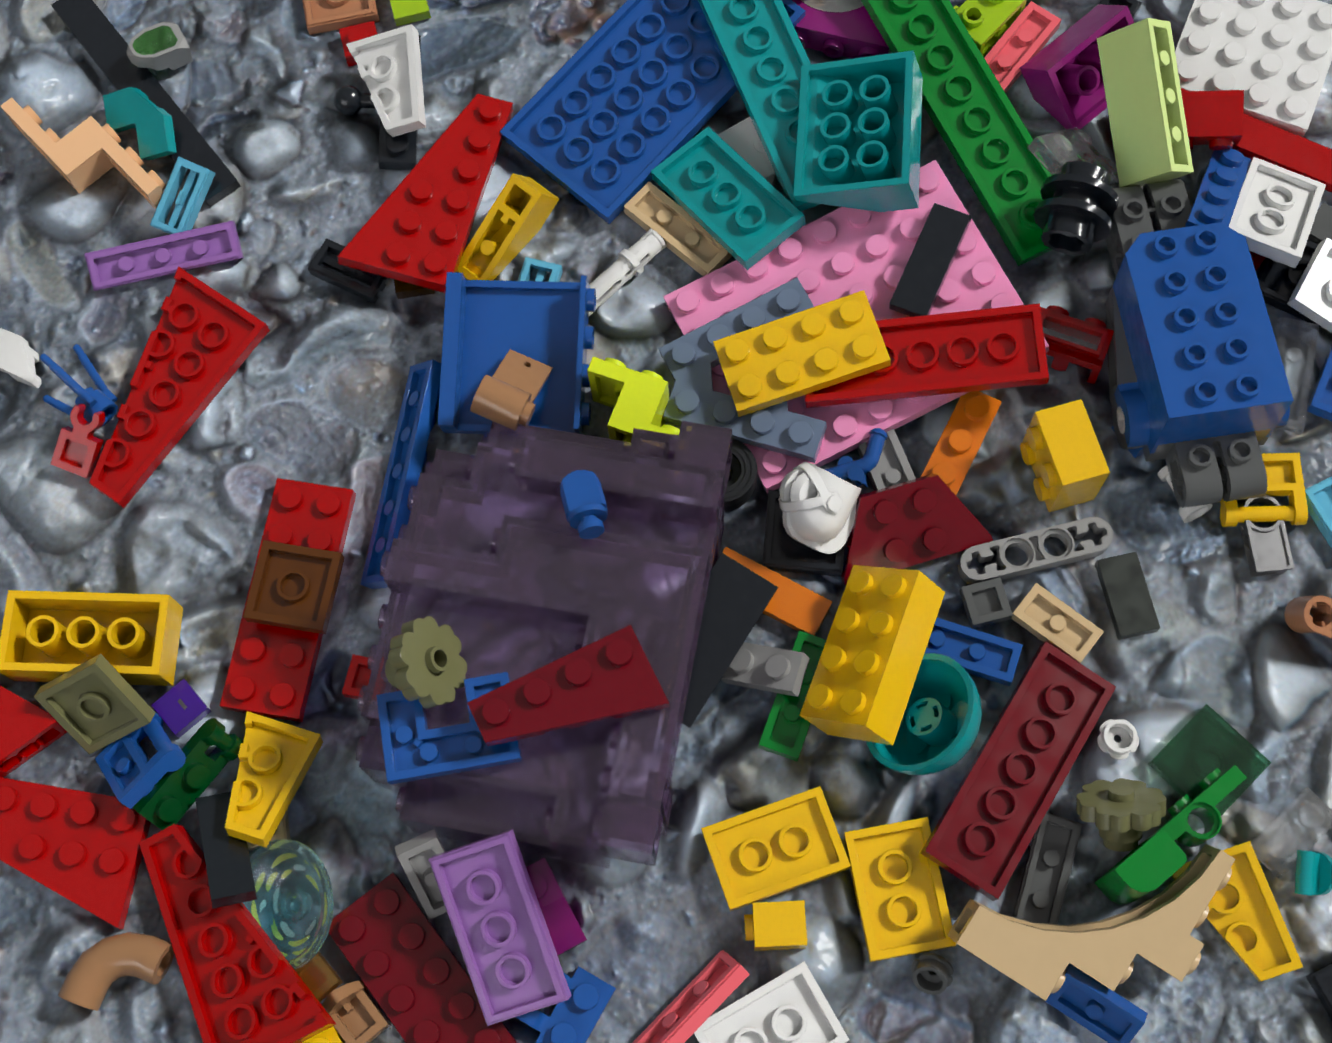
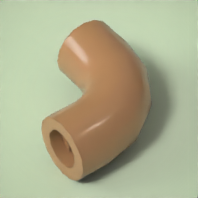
[58,932,174,1011]

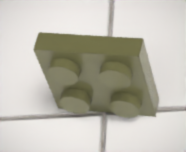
[34,654,156,755]

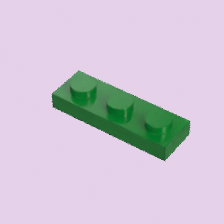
[758,631,826,762]

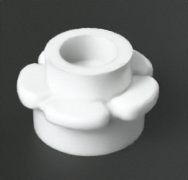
[1097,719,1139,760]

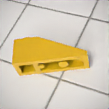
[457,173,559,280]

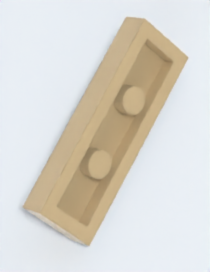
[624,181,732,276]

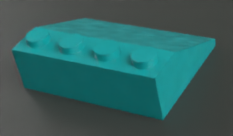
[793,50,923,212]

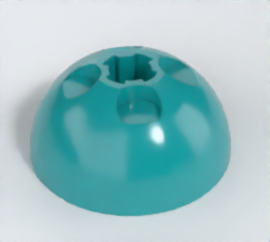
[866,653,982,775]

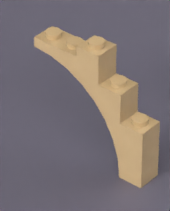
[947,844,1236,1001]

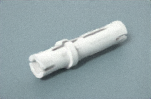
[589,228,667,316]

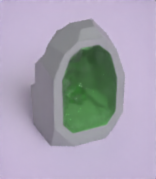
[126,22,193,71]

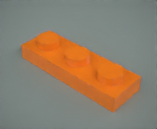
[921,391,1002,496]

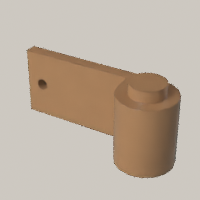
[470,349,553,431]

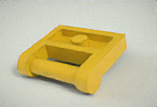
[1220,453,1308,527]

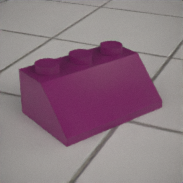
[1020,4,1135,134]

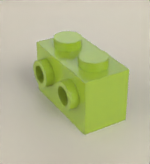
[954,0,1027,57]

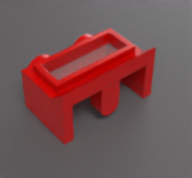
[1040,305,1114,384]

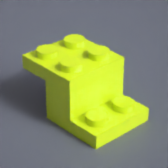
[587,356,690,479]

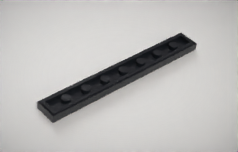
[51,0,241,207]

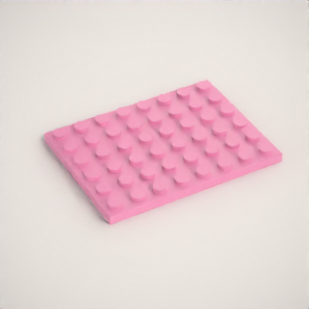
[663,160,1049,494]

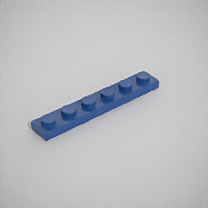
[360,359,441,590]

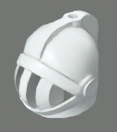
[778,462,862,554]

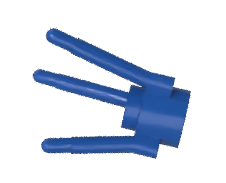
[40,344,118,427]

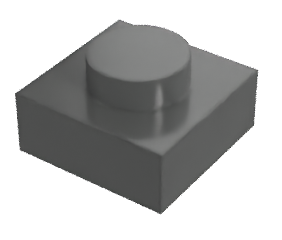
[959,577,1013,629]

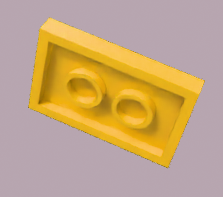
[701,786,851,912]
[843,817,956,962]

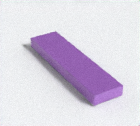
[84,221,244,291]

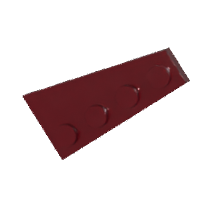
[467,624,670,746]

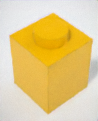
[744,900,807,951]

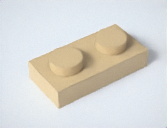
[1011,583,1104,663]

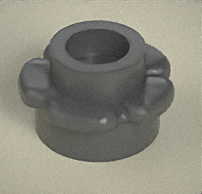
[911,953,954,995]

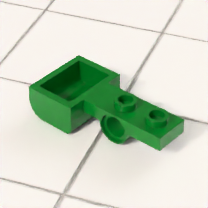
[1095,765,1247,904]

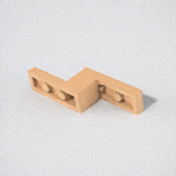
[0,97,166,209]

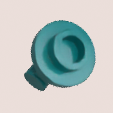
[1294,850,1332,896]

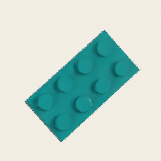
[651,127,806,270]

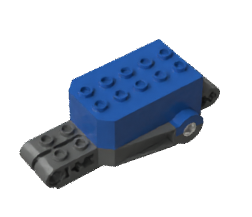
[1105,179,1294,508]

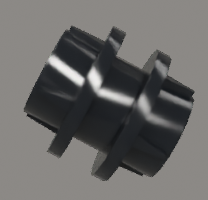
[1033,161,1119,255]

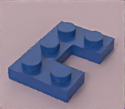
[376,672,522,785]

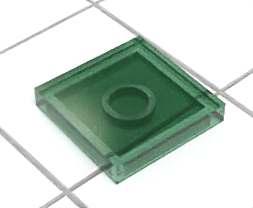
[1148,704,1271,816]

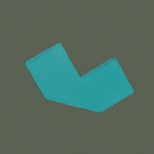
[103,87,177,161]

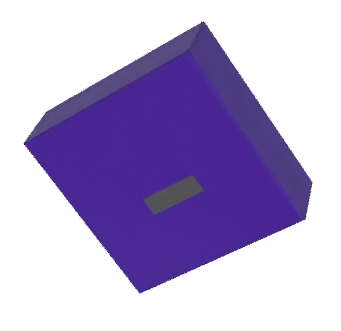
[151,679,212,738]

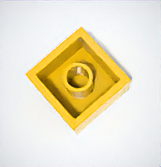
[1020,399,1110,512]

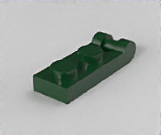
[133,718,243,830]

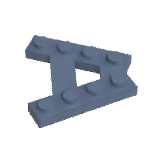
[658,278,827,463]

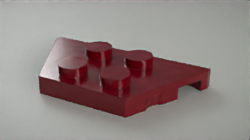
[841,474,993,586]

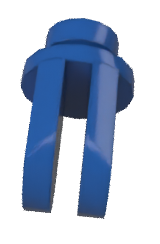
[560,470,608,539]

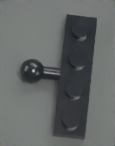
[334,35,421,170]

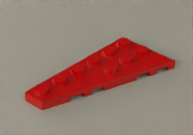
[337,94,513,293]
[89,266,270,509]
[0,777,151,930]
[139,824,336,1043]

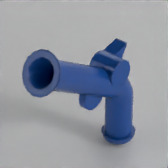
[825,428,888,488]

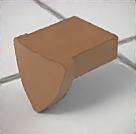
[322,980,391,1043]

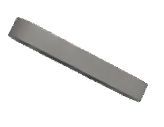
[958,517,1113,585]

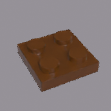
[243,540,345,635]

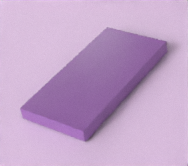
[429,829,572,1026]

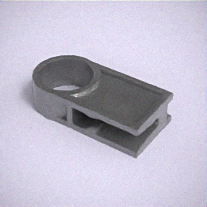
[1239,494,1295,577]

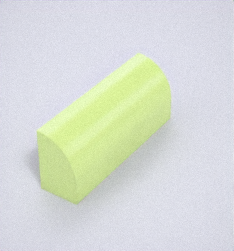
[1097,18,1194,187]

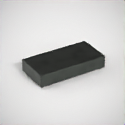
[1094,552,1160,640]

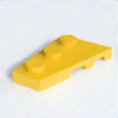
[225,711,323,848]
[1171,841,1303,982]

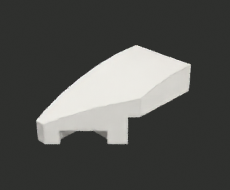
[0,328,41,388]

